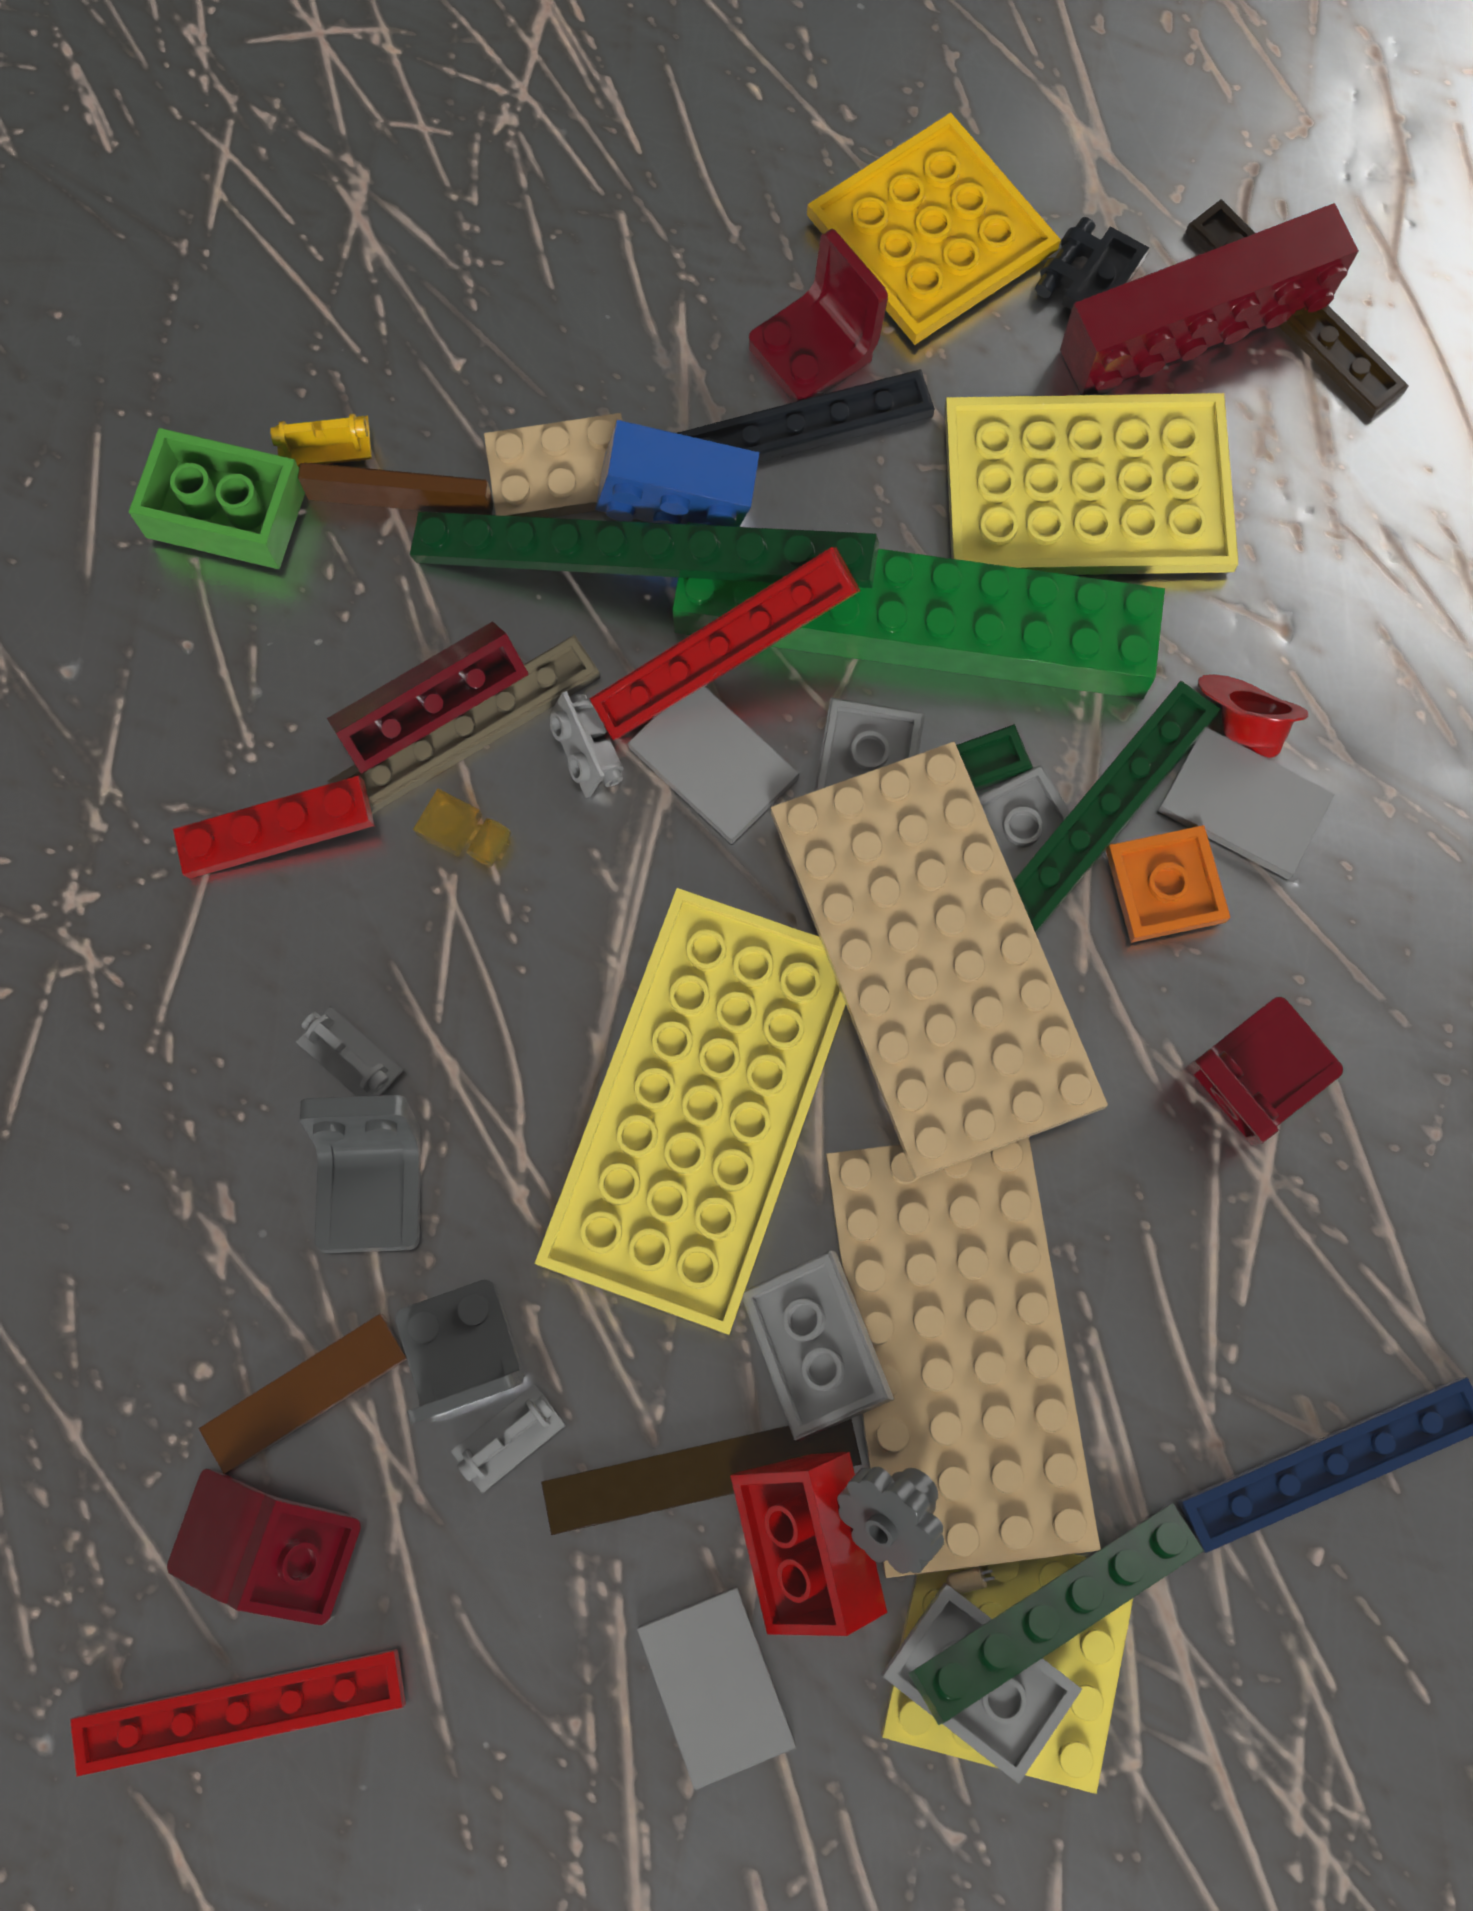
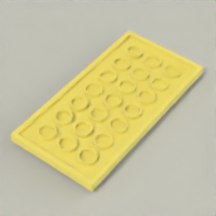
[534,888,846,1335]

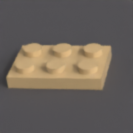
[484,413,622,518]

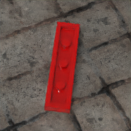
[173,775,375,879]

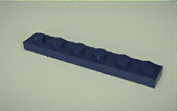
[1178,1377,1473,1553]

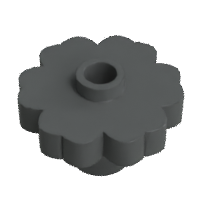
[837,1467,944,1574]

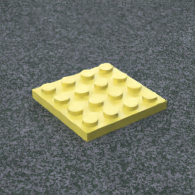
[881,1554,1133,1794]

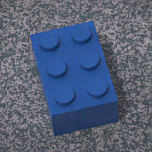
[595,420,759,527]

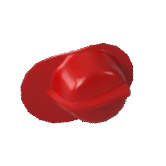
[1198,674,1309,758]

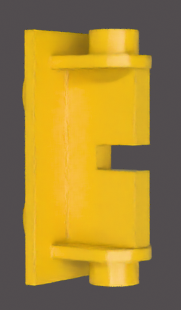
[270,414,372,467]

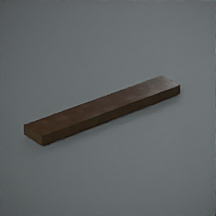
[1185,199,1409,419]
[541,1419,862,1535]

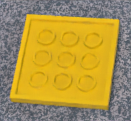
[807,112,1061,345]

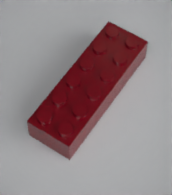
[1060,203,1359,395]

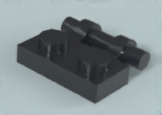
[1035,217,1150,310]

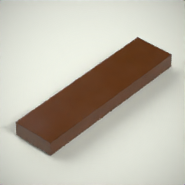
[298,462,494,515]
[198,1313,407,1474]

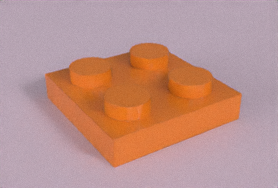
[1106,825,1231,943]

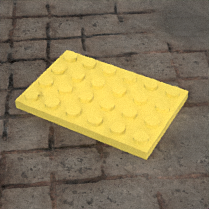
[944,393,1239,575]

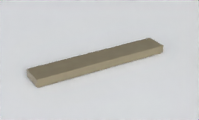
[327,634,601,814]

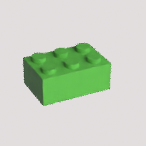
[129,428,305,570]

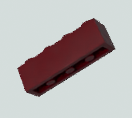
[327,621,529,774]

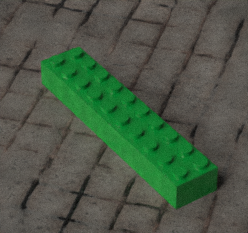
[673,522,1165,699]

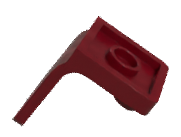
[749,229,888,402]
[1186,997,1343,1146]
[167,1469,361,1625]

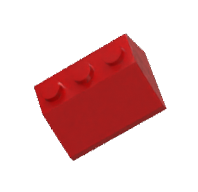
[730,1452,888,1636]

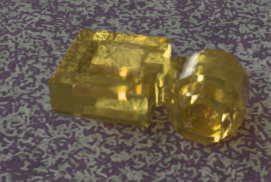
[413,789,511,867]

